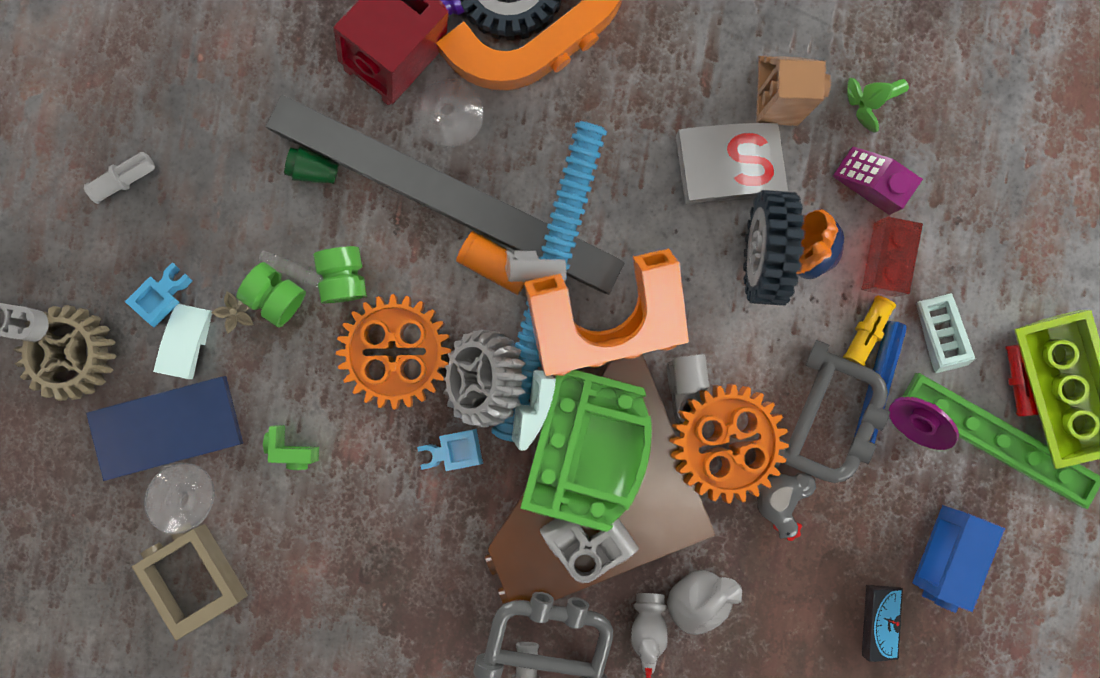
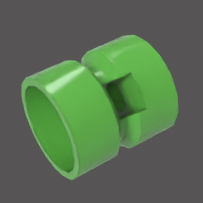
[313,246,367,304]
[236,262,306,328]

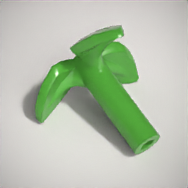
[847,78,909,133]

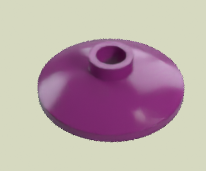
[889,397,959,450]

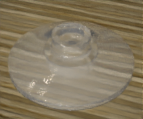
[414,78,484,148]
[144,463,215,534]

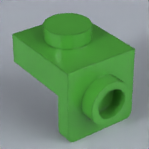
[263,425,319,470]

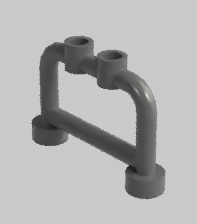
[774,340,890,483]
[473,592,613,678]

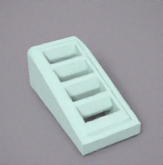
[916,293,976,373]

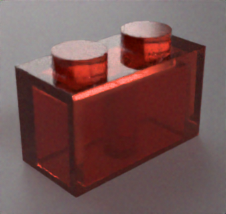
[861,216,923,297]

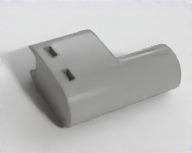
[505,251,566,282]

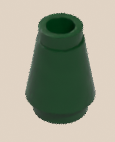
[284,146,339,184]

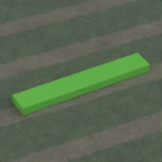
[902,373,1100,509]

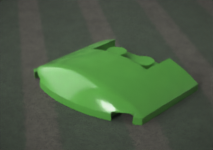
[521,369,652,532]

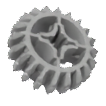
[443,330,528,427]

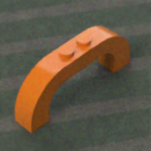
[436,0,622,90]

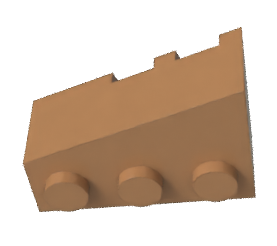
[756,56,831,126]

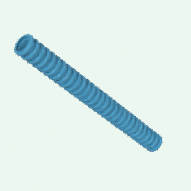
[491,121,607,442]

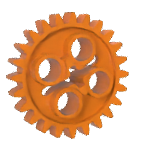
[336,294,453,410]
[670,384,789,504]

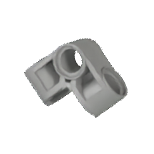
[667,354,710,424]
[540,518,639,583]

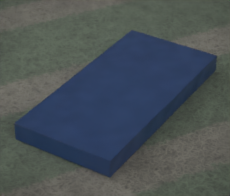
[86,376,244,481]

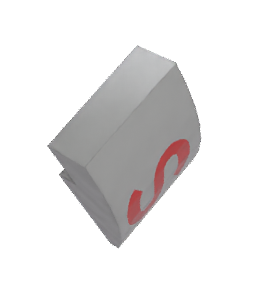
[676,123,788,205]

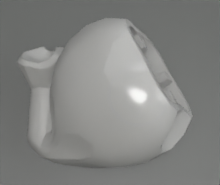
[667,570,742,635]

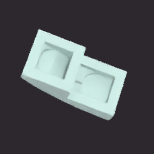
[153,304,212,379]
[512,370,556,450]

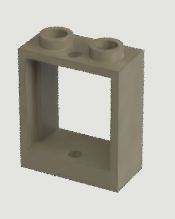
[132,524,248,641]

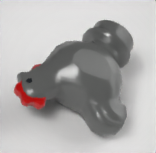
[746,461,816,541]

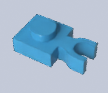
[125,262,193,328]
[417,429,483,471]

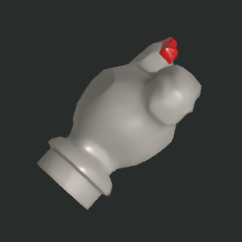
[631,593,667,678]

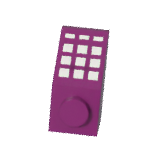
[832,146,923,215]

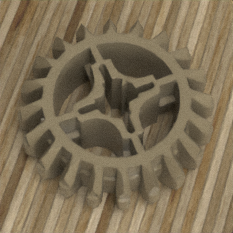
[13,305,117,401]

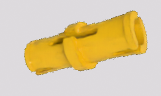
[843,295,896,366]

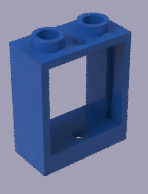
[912,505,1005,613]

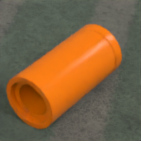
[456,231,525,295]

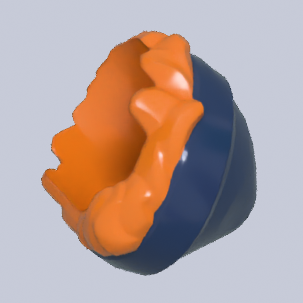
[797,209,844,279]

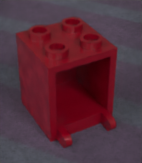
[333,0,449,105]

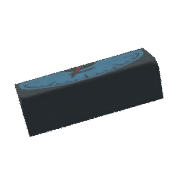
[862,585,903,662]

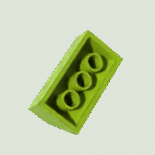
[1014,310,1100,469]

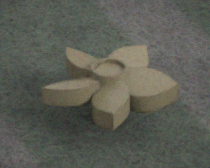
[211,291,254,334]

